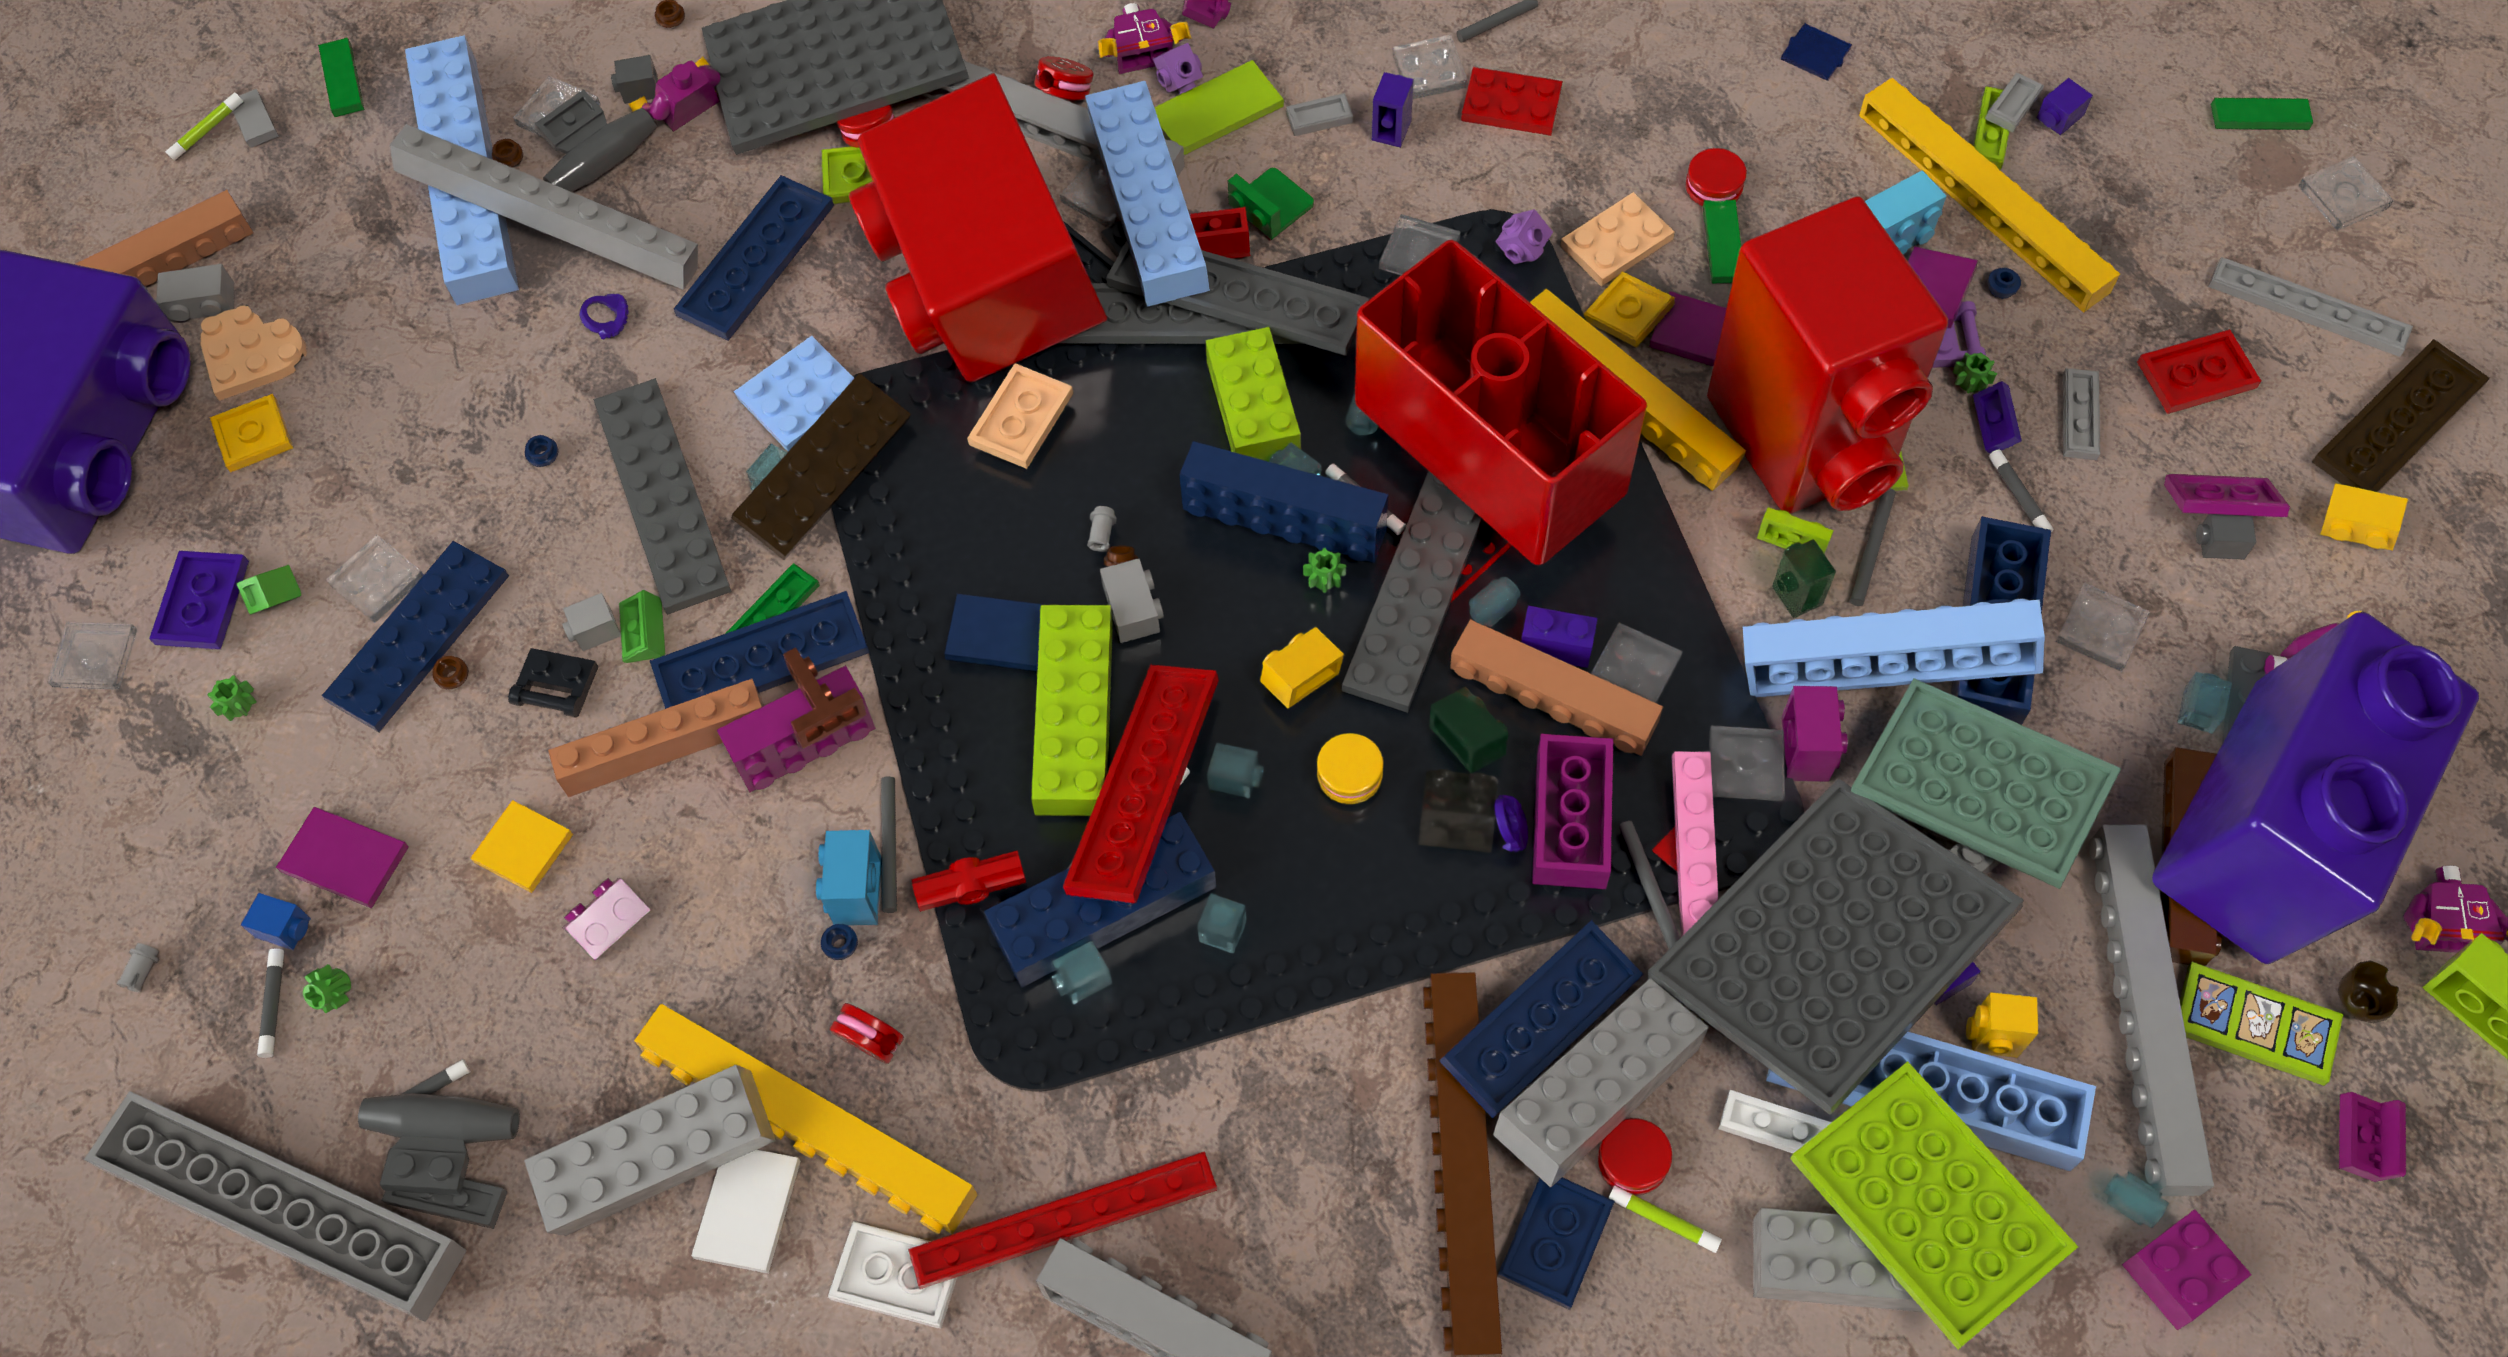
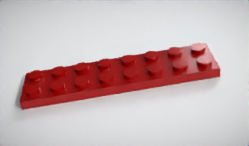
[1063,665,1219,903]

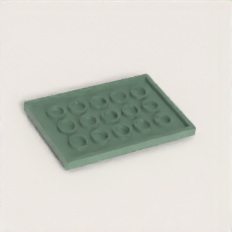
[1851,678,2121,889]

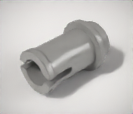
[1087,506,1117,552]
[117,943,159,993]

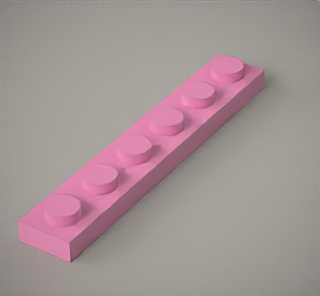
[1672,752,1718,937]

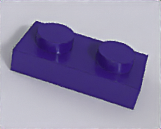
[1973,381,2022,454]

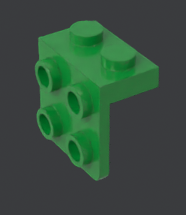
[1227,168,1314,240]

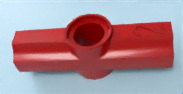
[911,850,1026,912]

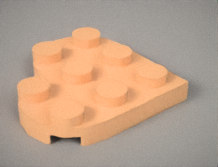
[201,306,307,401]

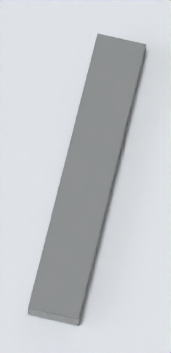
[2208,257,2413,357]

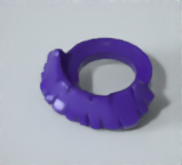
[579,294,629,339]
[1494,795,1528,852]

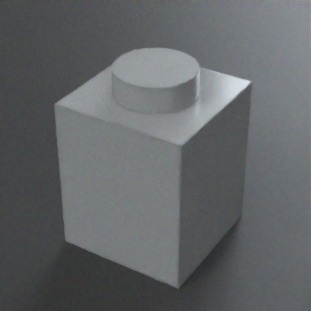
[562,593,621,651]

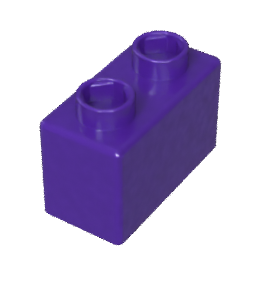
[0,250,191,554]
[2152,612,2479,964]

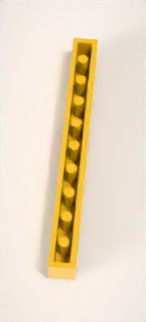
[1859,78,2120,313]
[634,1004,977,1235]

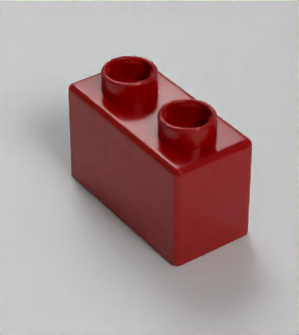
[849,73,1108,382]
[1707,196,1948,514]
[1355,240,1647,565]

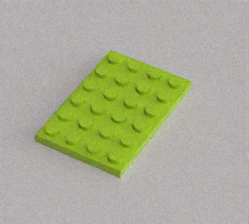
[1790,1061,2078,1350]

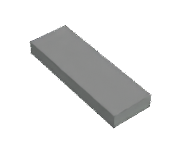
[2062,368,2100,460]

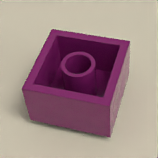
[1781,686,1848,782]
[2122,1209,2252,1330]

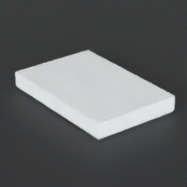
[691,1150,801,1274]
[828,1221,957,1329]

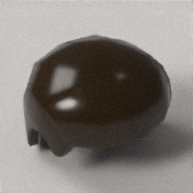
[2338,960,2399,1023]

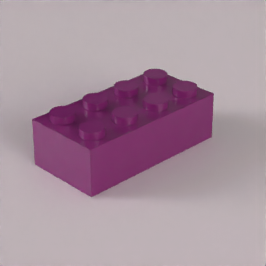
[717,665,876,793]
[1533,734,1613,889]

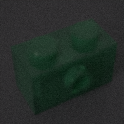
[1772,539,1836,619]
[1429,686,1508,774]

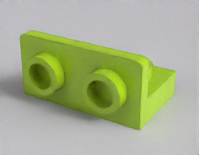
[1757,507,1834,562]

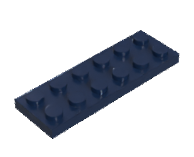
[674,175,834,341]
[322,541,509,732]
[650,591,870,709]
[1440,920,1644,1118]

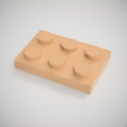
[1560,192,1675,287]
[967,363,1073,469]

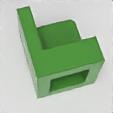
[236,565,301,615]

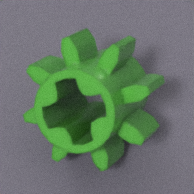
[1953,352,1997,393]
[1303,548,1346,593]
[207,675,257,721]
[303,964,351,1013]

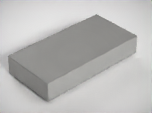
[1985,72,2044,132]
[233,89,279,148]
[1286,93,1353,136]

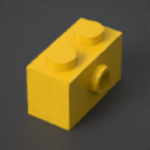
[2320,483,2408,551]
[1260,627,1344,709]
[1966,992,2038,1058]

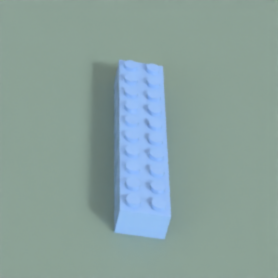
[405,35,519,305]

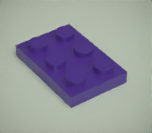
[149,551,249,650]

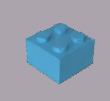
[816,830,882,926]

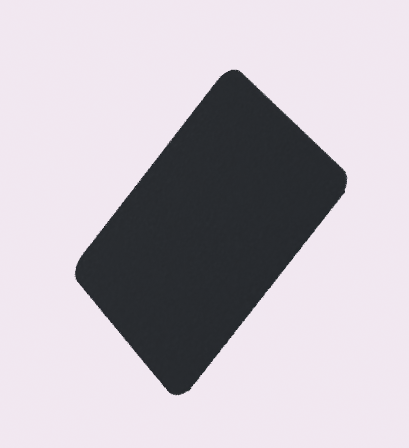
[831,209,1804,1092]

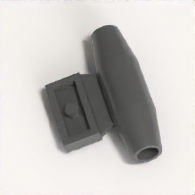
[535,89,657,192]
[358,1093,520,1195]

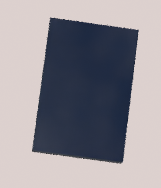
[945,594,1043,671]
[1497,1177,1615,1310]

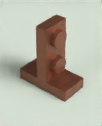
[783,647,867,749]

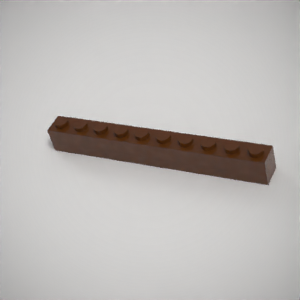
[1423,972,1502,1357]

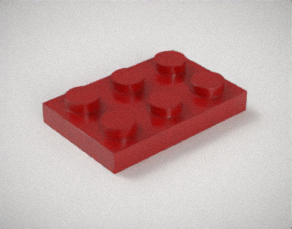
[1461,67,1563,136]
[2137,329,2261,414]

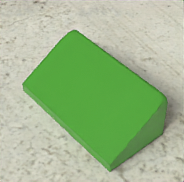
[619,590,665,663]

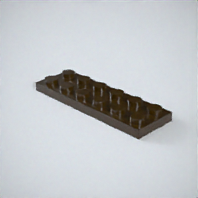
[2312,339,2490,492]
[731,373,911,560]

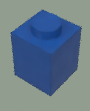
[241,893,311,950]

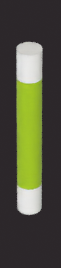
[165,92,244,161]
[1609,1185,1722,1253]

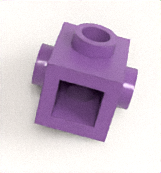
[1153,43,1203,94]
[1496,209,1553,264]

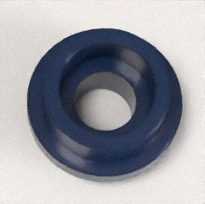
[1987,268,2021,299]
[525,435,559,467]
[821,924,858,960]

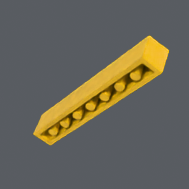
[1530,289,1746,491]

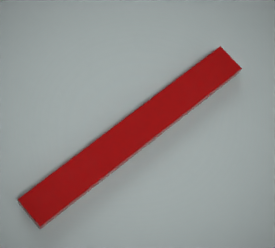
[908,1151,1217,1289]

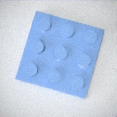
[734,336,854,451]

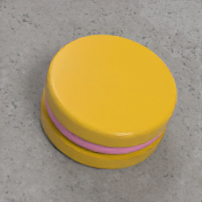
[1317,733,1383,804]

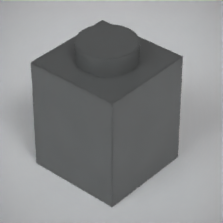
[611,55,658,104]
[2196,514,2256,560]

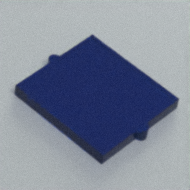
[1781,23,1852,81]

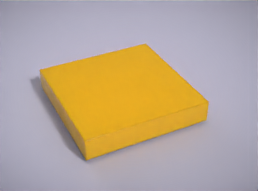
[1584,271,1675,348]
[210,393,293,473]
[470,800,573,893]

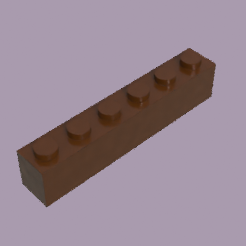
[2160,747,2222,966]

